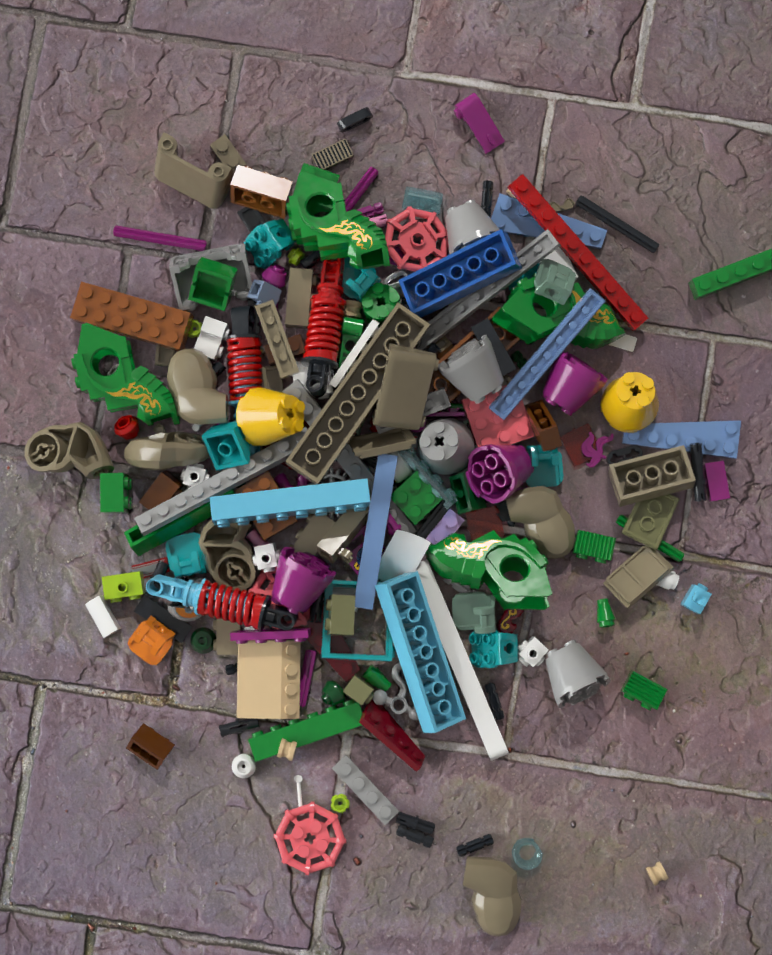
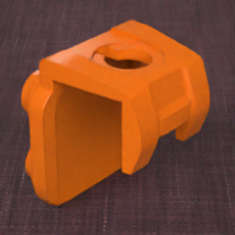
[128,615,176,665]

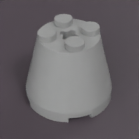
[445,200,500,255]
[438,335,504,404]
[418,417,475,475]
[545,640,611,708]

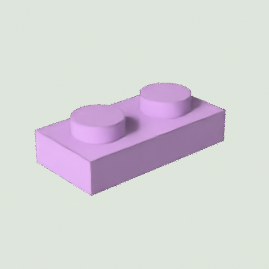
[426,509,465,545]

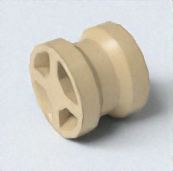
[343,300,363,319]
[277,738,297,761]
[646,861,669,886]

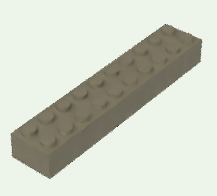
[286,303,430,485]

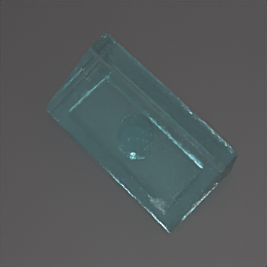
[402,186,443,215]

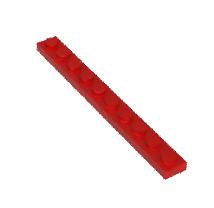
[507,174,648,331]

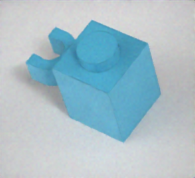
[680,583,712,614]

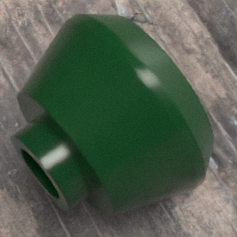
[190,627,217,654]
[321,681,346,706]

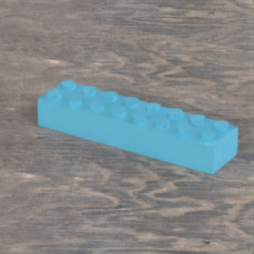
[210,479,370,528]
[375,571,466,733]

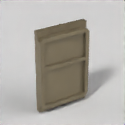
[348,428,416,459]
[603,545,674,609]

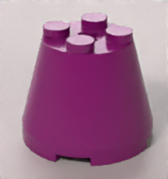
[542,351,608,416]
[466,444,534,503]
[271,547,336,615]

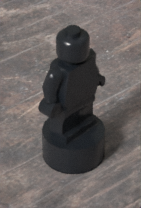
[492,500,515,527]

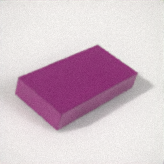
[704,461,730,501]

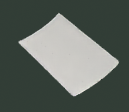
[377,530,431,581]

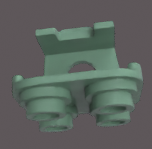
[534,259,576,305]
[452,592,496,634]

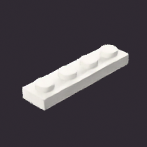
[329,319,380,388]

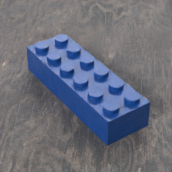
[398,229,522,318]

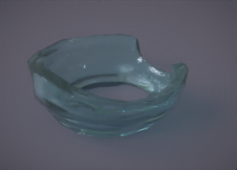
[512,838,543,870]

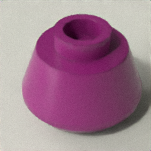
[261,264,286,289]

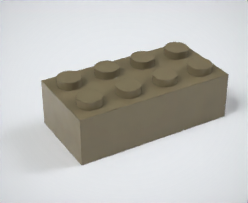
[608,445,696,507]

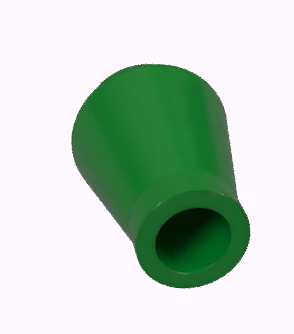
[597,599,616,628]
[363,665,392,692]

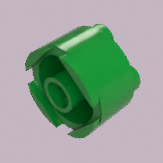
[362,283,401,328]

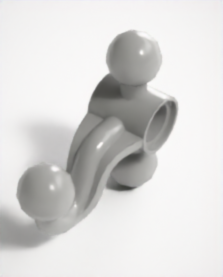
[373,662,419,721]

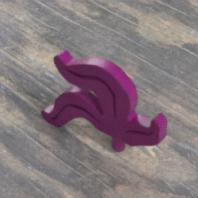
[581,432,614,468]

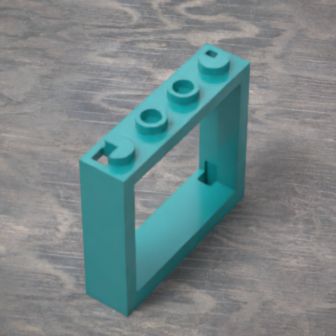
[321,580,396,662]

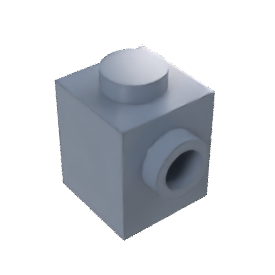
[247,279,282,306]

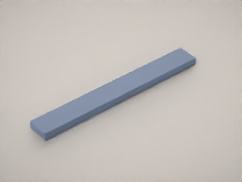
[489,288,606,420]
[355,454,398,610]

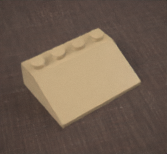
[237,640,301,719]

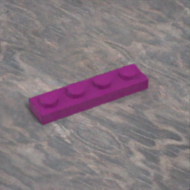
[230,628,311,644]

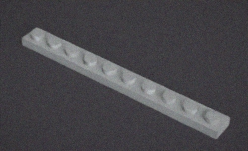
[415,229,561,351]
[282,379,417,534]
[134,427,308,536]

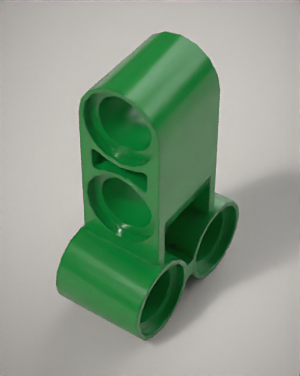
[339,317,365,374]

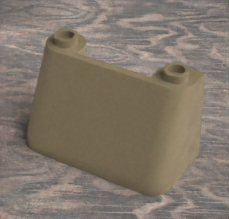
[154,132,234,209]
[372,343,439,430]

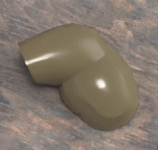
[167,348,229,425]
[25,422,114,479]
[124,431,210,470]
[506,486,575,559]
[198,519,256,591]
[463,856,521,937]

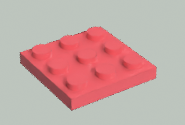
[461,385,535,448]

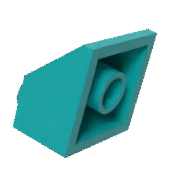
[202,421,250,470]

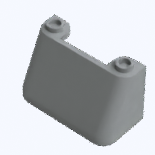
[169,244,253,312]

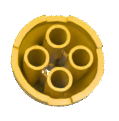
[600,372,659,433]
[236,388,305,446]

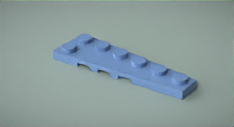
[491,193,607,249]
[622,421,741,459]

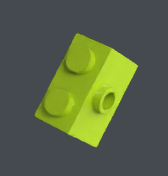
[102,571,145,603]

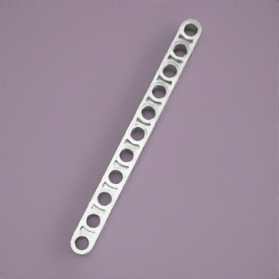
[415,559,509,761]

